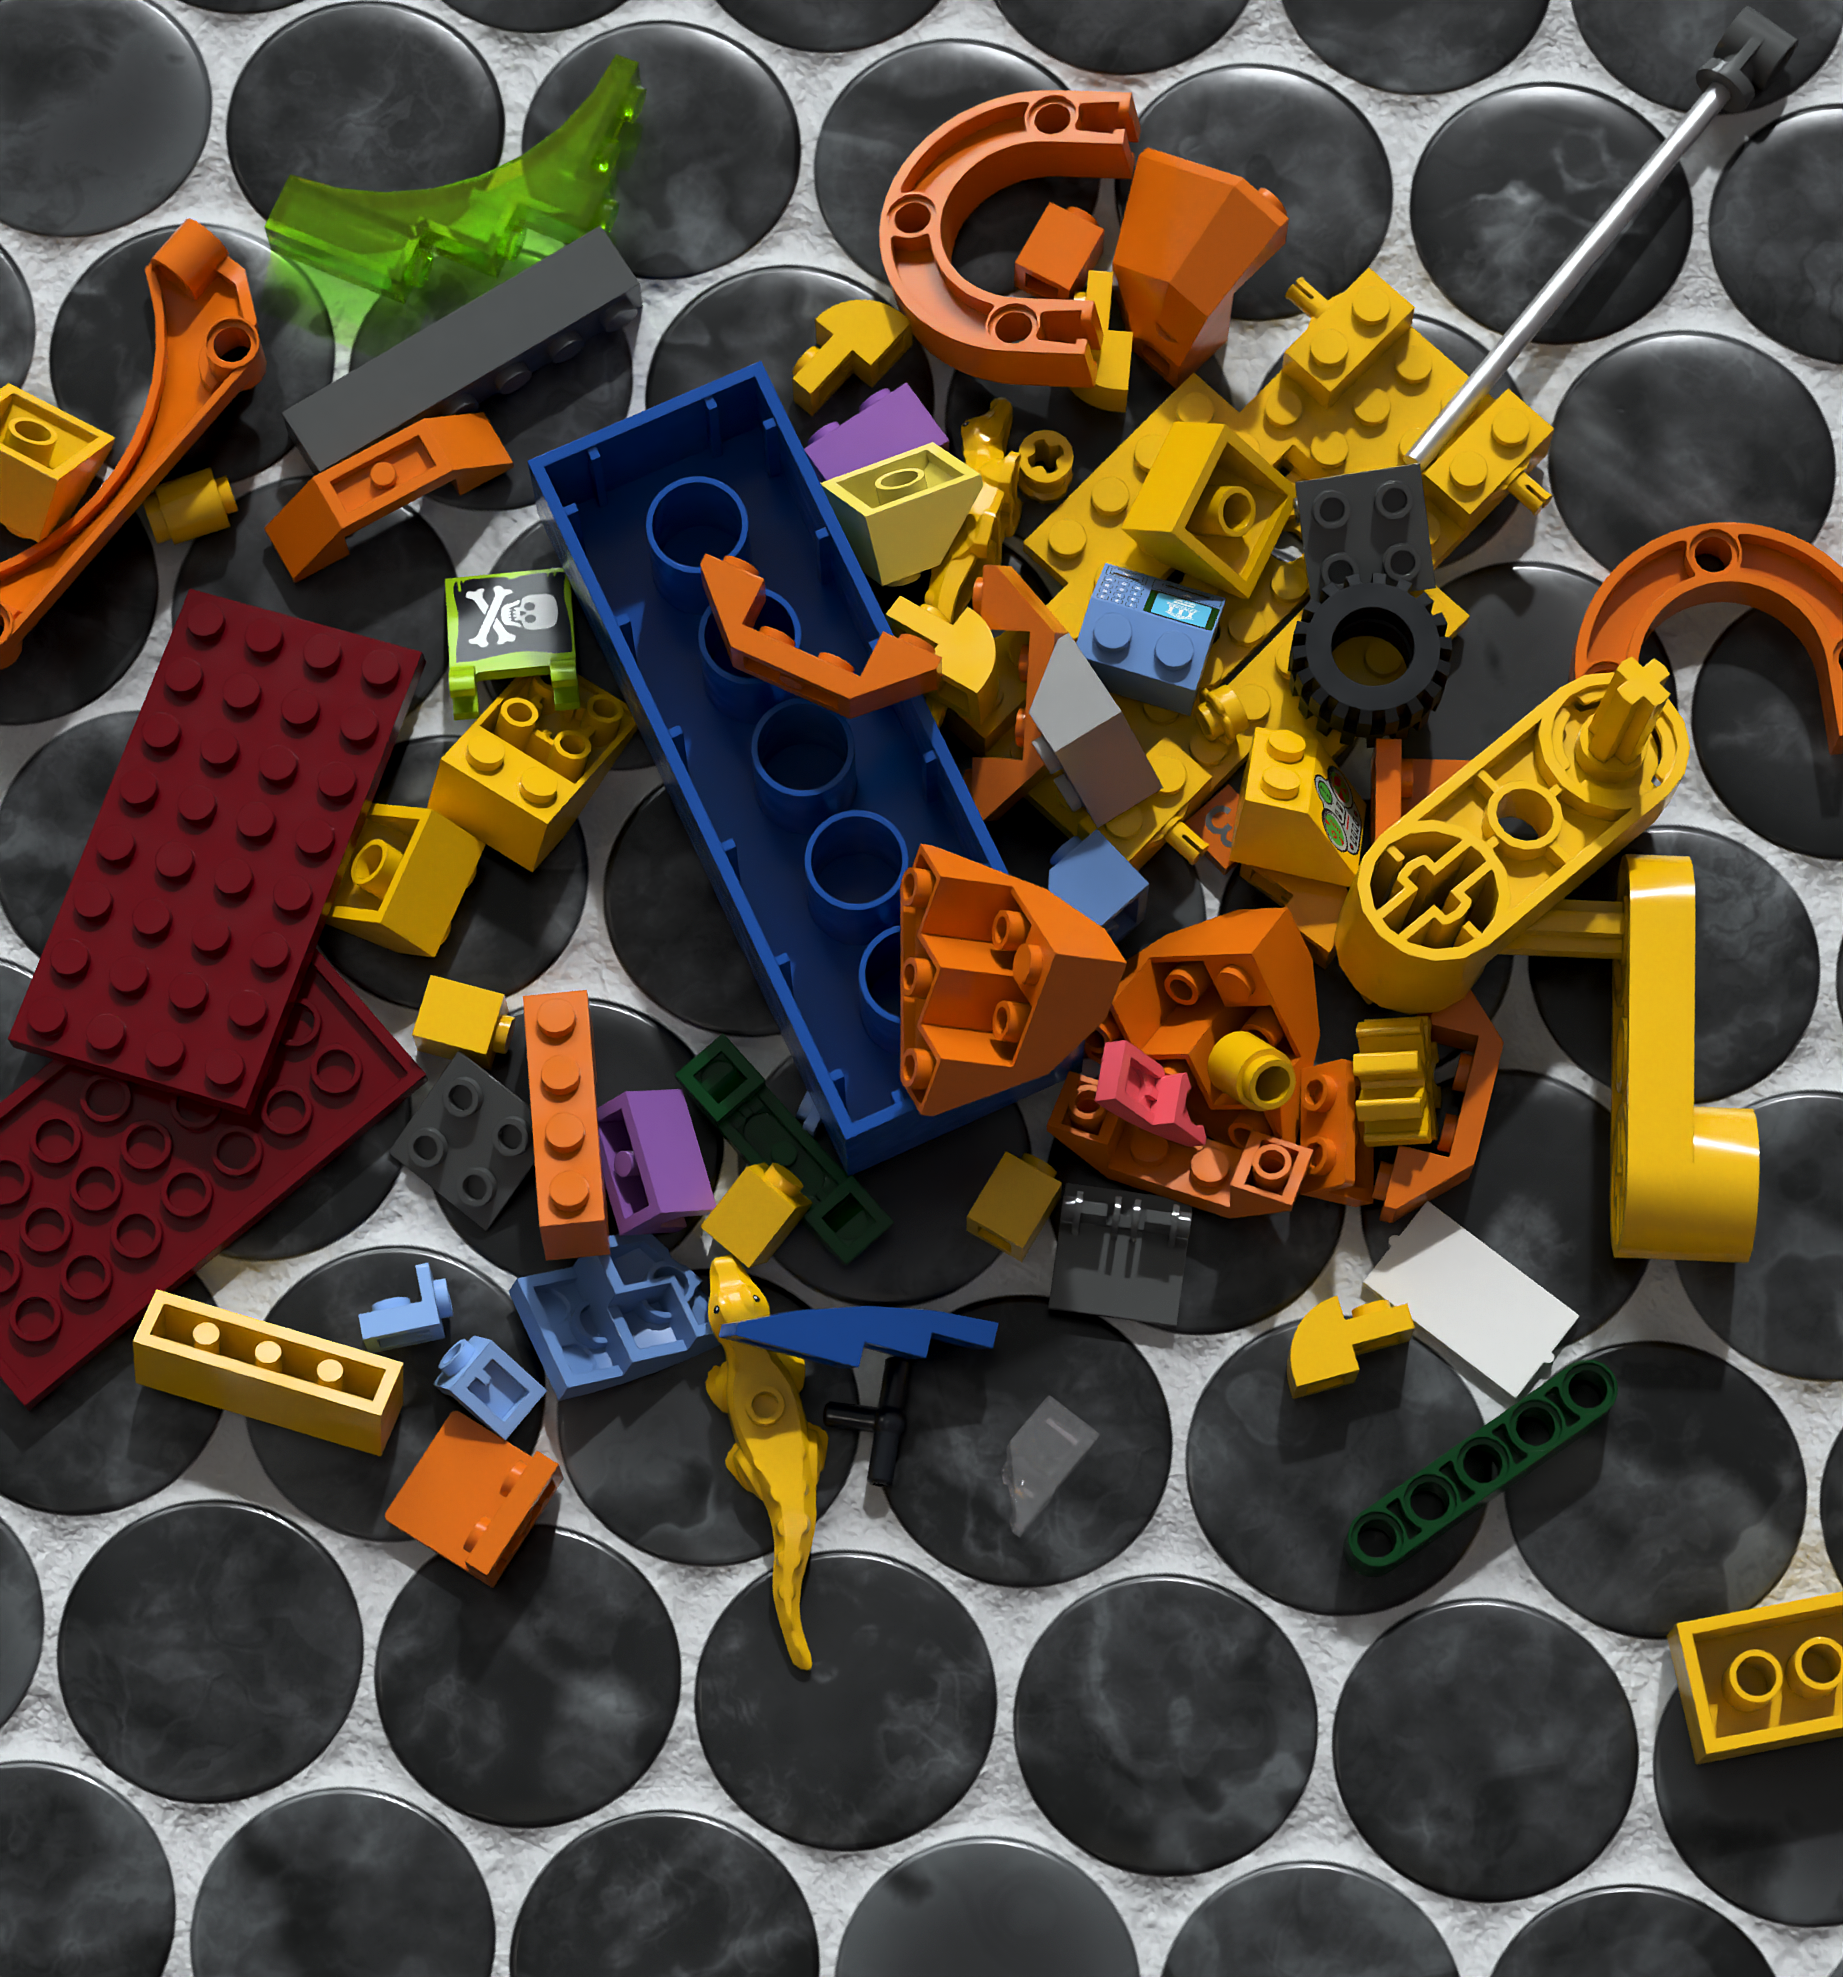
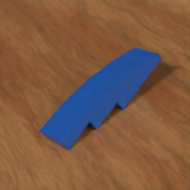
[719,1306,999,1369]

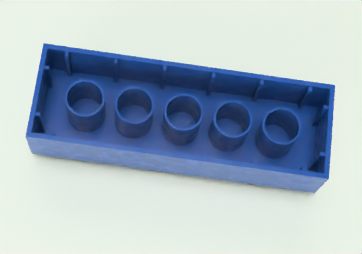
[527,361,1085,1177]

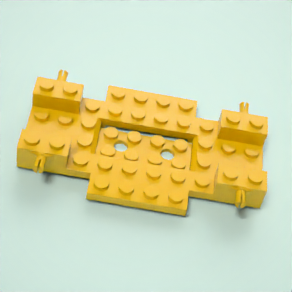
[942,268,1554,871]

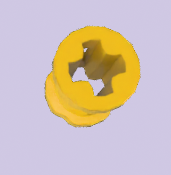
[1018,430,1074,504]

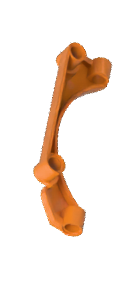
[0,218,267,670]

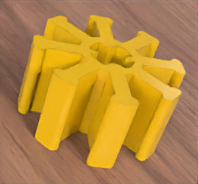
[1353,1016,1441,1147]

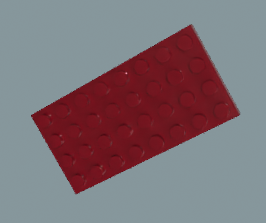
[8,589,426,1117]
[0,949,428,1411]

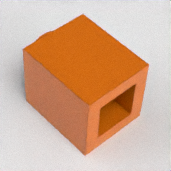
[1014,202,1105,300]

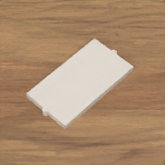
[1362,1201,1579,1401]

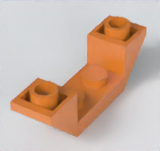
[264,412,514,583]
[700,553,942,719]
[963,565,1070,822]
[1372,989,1504,1223]
[1047,1071,1314,1219]

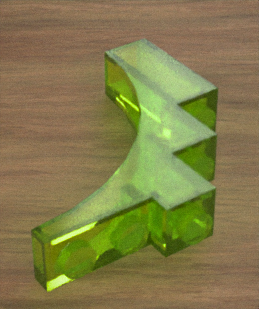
[264,54,647,305]

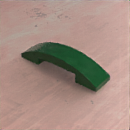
[675,1033,895,1266]

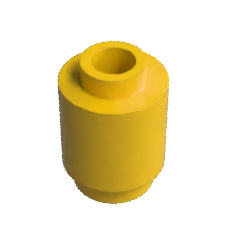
[143,467,238,545]
[1208,1031,1296,1111]

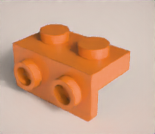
[1300,1059,1374,1207]

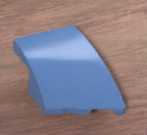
[509,1234,721,1401]

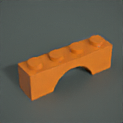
[523,990,611,1261]

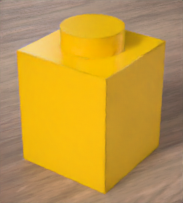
[412,975,515,1070]
[966,1151,1062,1262]
[700,1162,813,1268]

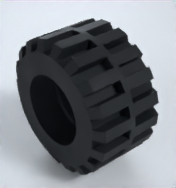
[1288,573,1453,748]

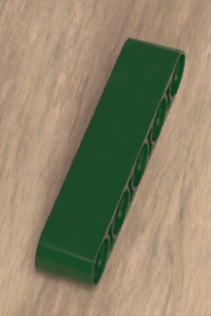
[1344,1359,1618,1577]

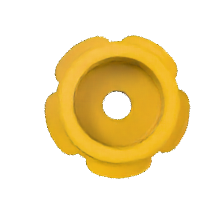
[1193,684,1249,746]

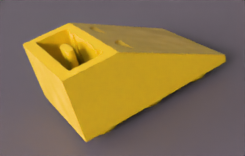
[427,674,638,872]

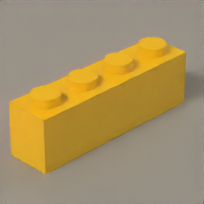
[133,1289,403,1457]

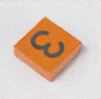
[1184,784,1239,876]

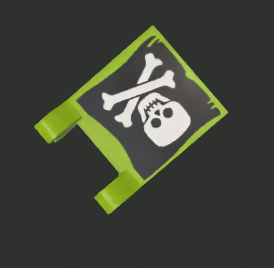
[445,568,581,721]

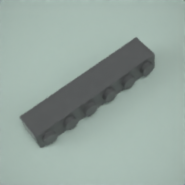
[281,225,643,476]

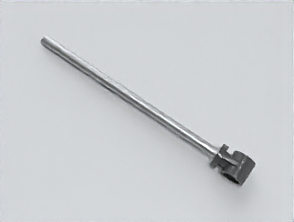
[1403,6,1799,473]

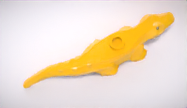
[924,398,1023,728]
[705,1254,829,1671]

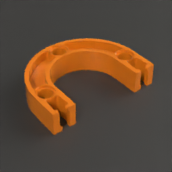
[879,90,1141,388]
[1568,522,1843,755]

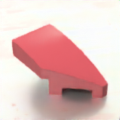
[1095,1040,1206,1147]

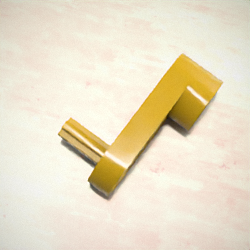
[1334,657,1690,1015]
[1498,854,1760,1263]

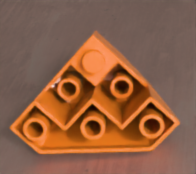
[1112,147,1289,389]
[900,844,1127,1116]
[1084,907,1320,1150]

